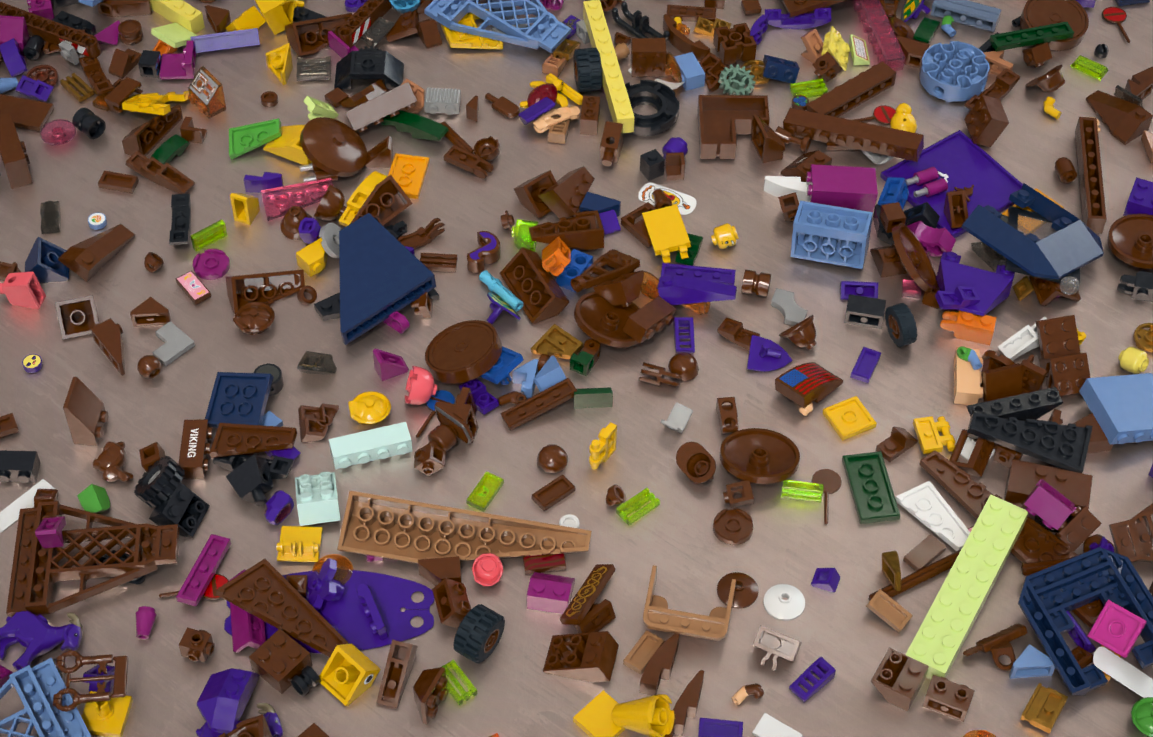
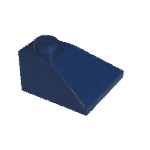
[25,237,69,283]

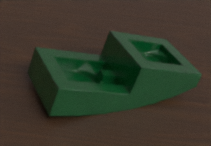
[913,17,940,43]
[151,134,190,165]
[675,233,703,266]

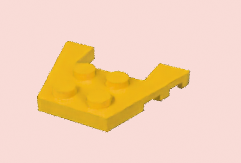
[441,3,503,50]
[122,91,191,115]

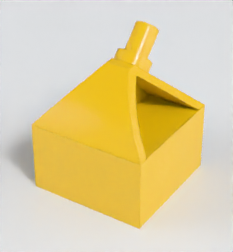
[255,0,304,35]

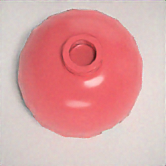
[404,366,437,405]

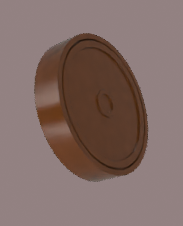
[1020,0,1089,51]
[425,320,502,384]

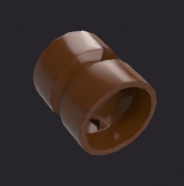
[741,269,771,297]

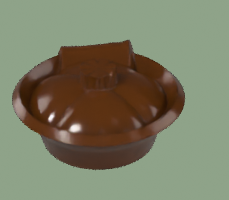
[233,302,275,335]

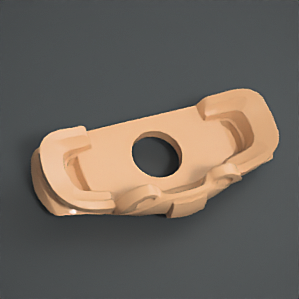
[532,106,580,133]

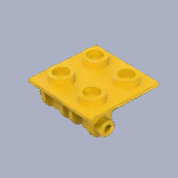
[277,526,323,562]

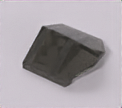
[297,351,337,374]

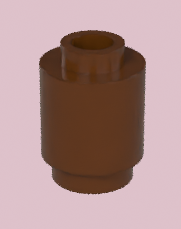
[1055,157,1077,183]

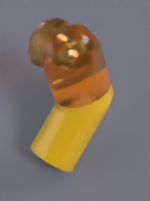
[674,17,690,36]

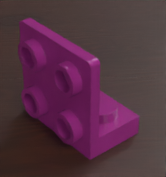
[160,40,196,79]

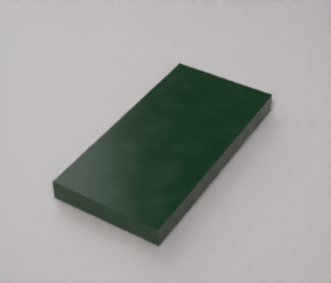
[842,451,900,524]

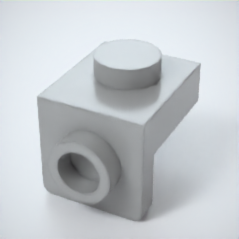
[58,40,85,65]

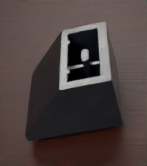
[149,482,210,538]

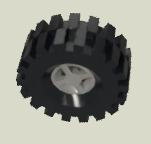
[134,456,185,508]

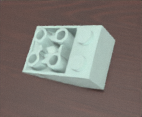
[295,472,340,526]

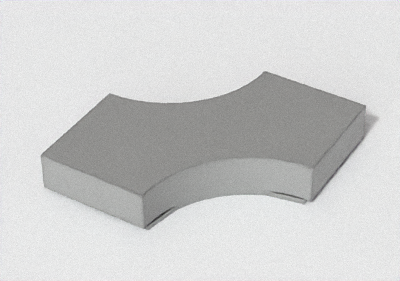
[771,288,808,326]

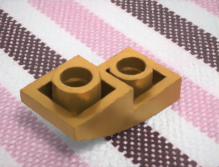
[693,17,731,37]

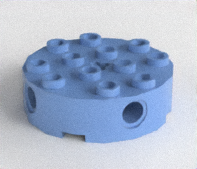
[919,41,990,102]

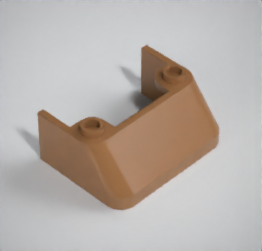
[643,565,736,641]

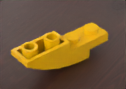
[339,171,388,227]

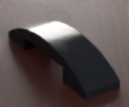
[169,193,191,245]
[213,454,294,479]

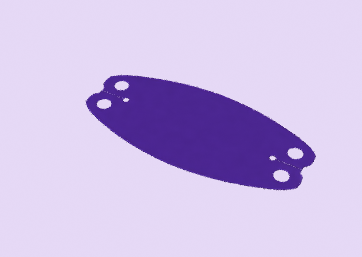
[224,570,434,653]

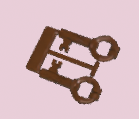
[53,650,128,712]

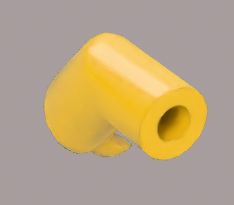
[1043,96,1062,120]

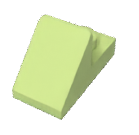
[304,96,339,120]

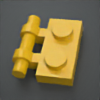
[913,416,955,454]
[589,422,617,469]

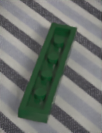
[989,22,1074,52]

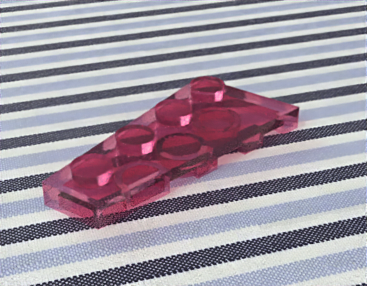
[261,178,333,221]

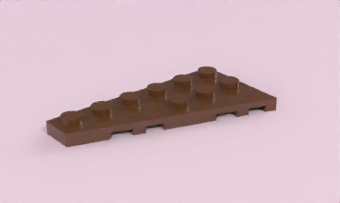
[216,559,349,658]

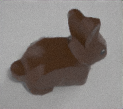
[93,442,133,482]

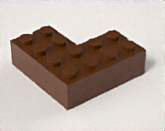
[697,95,770,159]

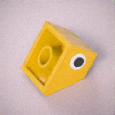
[319,643,381,706]

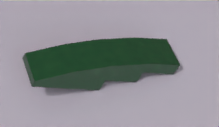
[381,110,449,141]

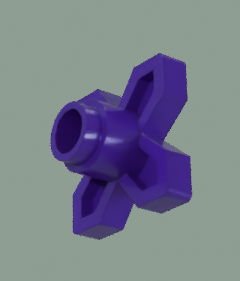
[307,558,344,611]

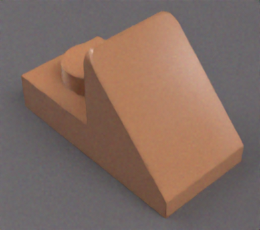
[801,28,823,63]
[983,50,1014,76]

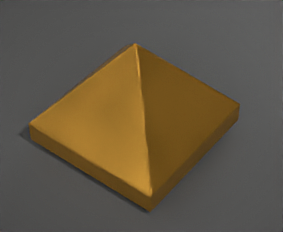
[1013,276,1034,301]

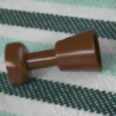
[775,126,812,153]

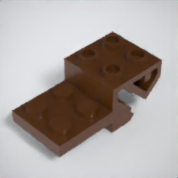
[1036,315,1091,396]

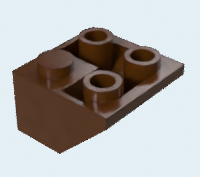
[413,667,448,725]

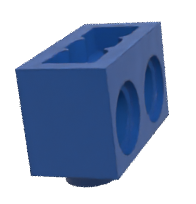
[878,177,909,210]
[556,249,593,293]

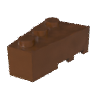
[538,166,595,218]

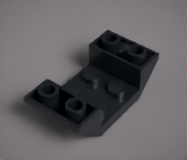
[334,51,404,89]

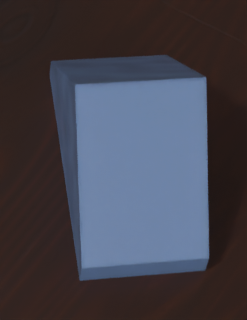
[533,356,567,392]
[1009,644,1055,679]

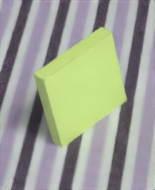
[151,23,198,48]

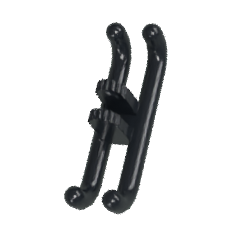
[612,2,670,41]

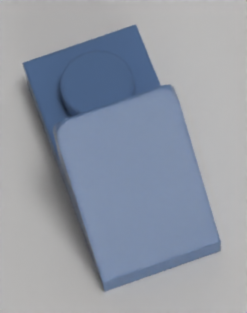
[512,359,538,399]

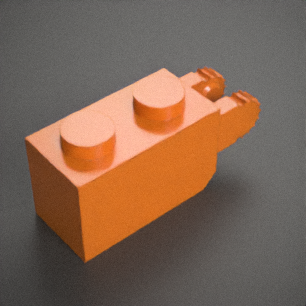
[542,236,571,276]
[940,310,997,346]

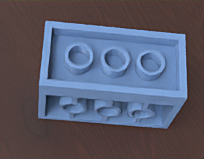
[790,201,873,269]

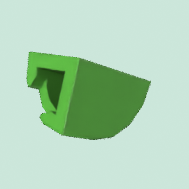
[77,484,110,513]

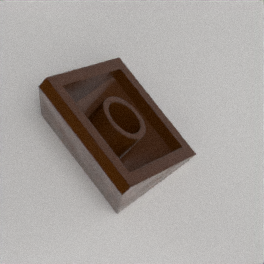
[55,295,99,340]

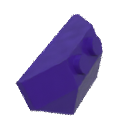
[197,668,260,734]

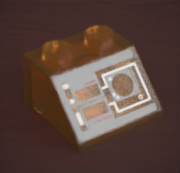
[188,66,226,119]

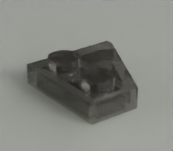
[971,242,1006,272]

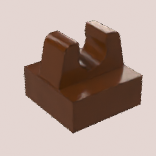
[411,292,433,319]

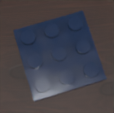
[205,372,274,428]

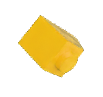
[230,193,260,225]
[296,237,328,277]

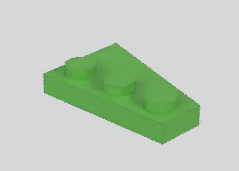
[229,118,281,160]

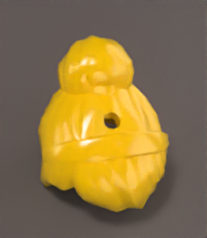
[890,103,917,133]

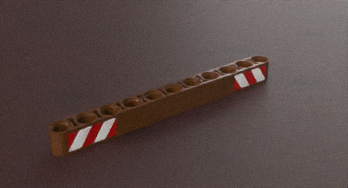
[338,0,392,48]
[0,2,102,58]

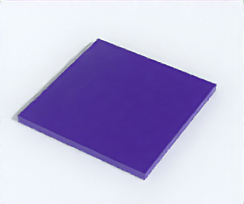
[880,130,1023,238]

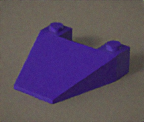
[936,252,1015,316]

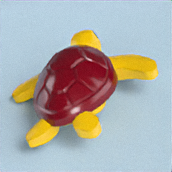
[519,79,568,108]

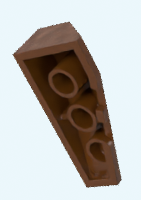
[122,104,183,156]

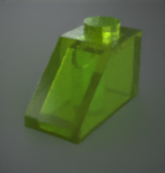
[511,219,539,252]

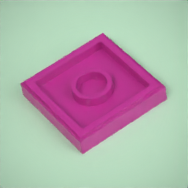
[1087,600,1147,658]

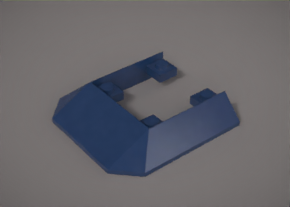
[961,183,1104,280]
[1018,547,1153,695]

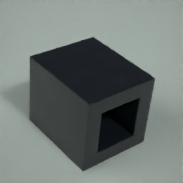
[138,50,161,78]
[640,149,665,181]

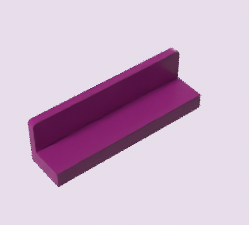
[229,569,266,653]

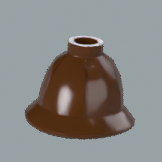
[280,206,312,240]
[779,315,817,350]

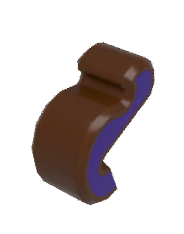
[467,231,500,273]

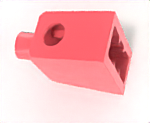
[0,272,46,310]

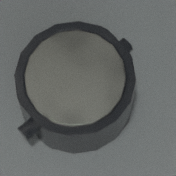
[254,363,284,396]

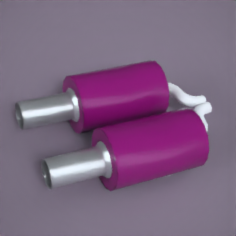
[905,167,949,197]

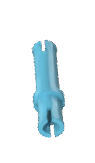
[479,270,524,312]

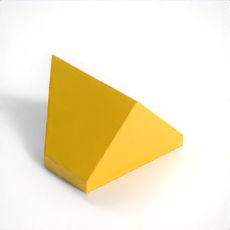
[265,43,293,85]

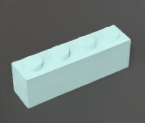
[329,422,413,469]

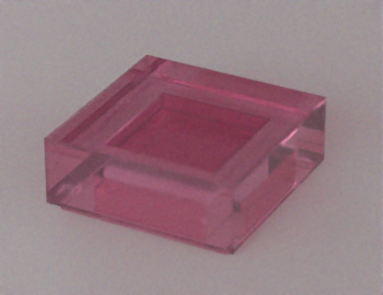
[902,279,921,299]

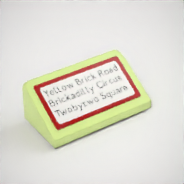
[849,34,870,65]

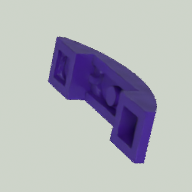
[765,8,831,30]

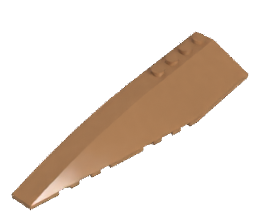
[337,491,592,564]

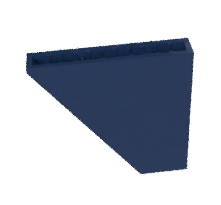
[339,213,436,345]

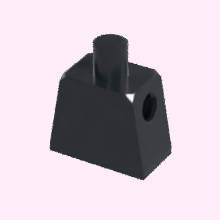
[226,454,273,506]

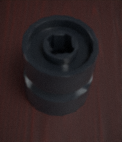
[72,108,106,139]

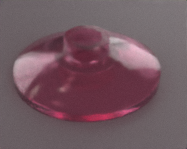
[40,119,76,145]

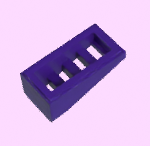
[673,317,695,353]
[789,657,836,703]

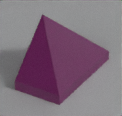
[94,20,120,45]

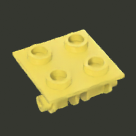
[821,26,850,71]

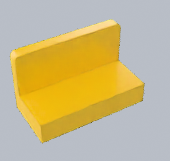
[226,6,266,32]

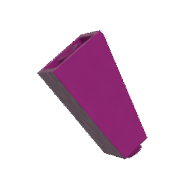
[806,164,878,212]

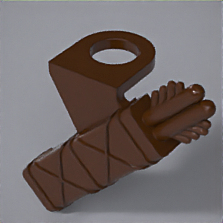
[963,623,1028,670]

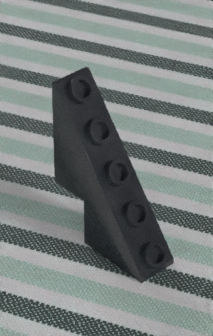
[967,387,1064,421]

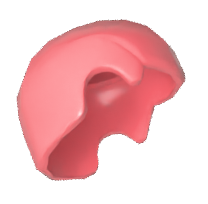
[472,553,503,586]

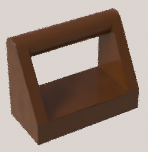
[949,429,995,477]

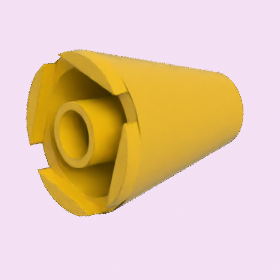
[611,694,675,737]

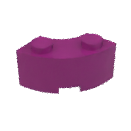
[907,221,956,257]

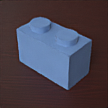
[671,52,705,91]

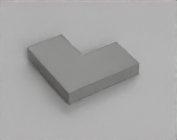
[152,321,195,367]

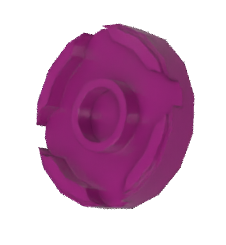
[193,249,230,280]

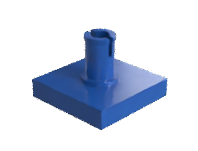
[479,346,524,385]

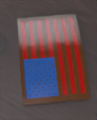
[775,362,843,408]

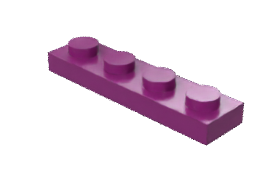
[176,534,231,607]

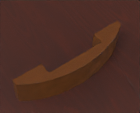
[663,14,710,61]
[79,56,114,96]
[964,68,1020,110]

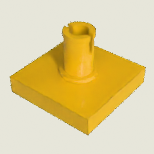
[81,691,133,737]

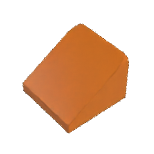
[152,39,178,58]

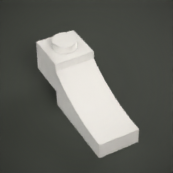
[998,317,1047,361]

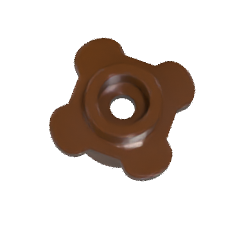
[501,210,515,232]

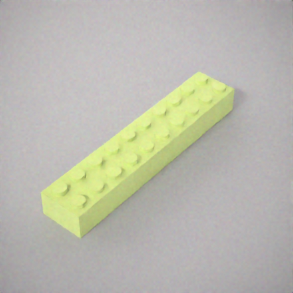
[906,495,1028,680]

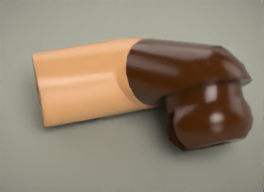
[731,683,764,705]

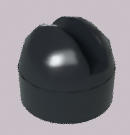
[1094,44,1109,58]

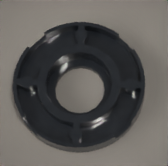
[625,80,679,136]

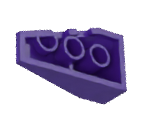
[657,275,737,305]

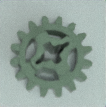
[718,64,756,95]

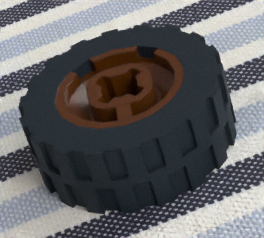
[885,303,917,347]

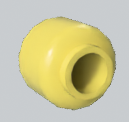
[1118,347,1149,374]

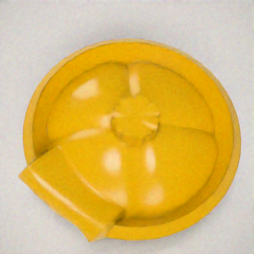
[348,391,391,425]

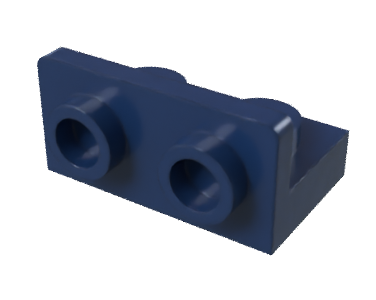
[763,55,800,84]

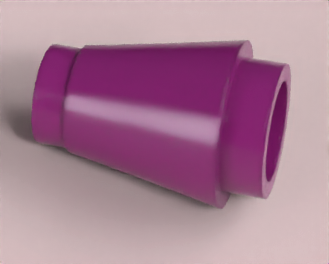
[135,606,157,639]

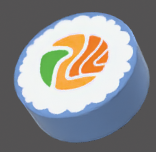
[88,212,107,230]

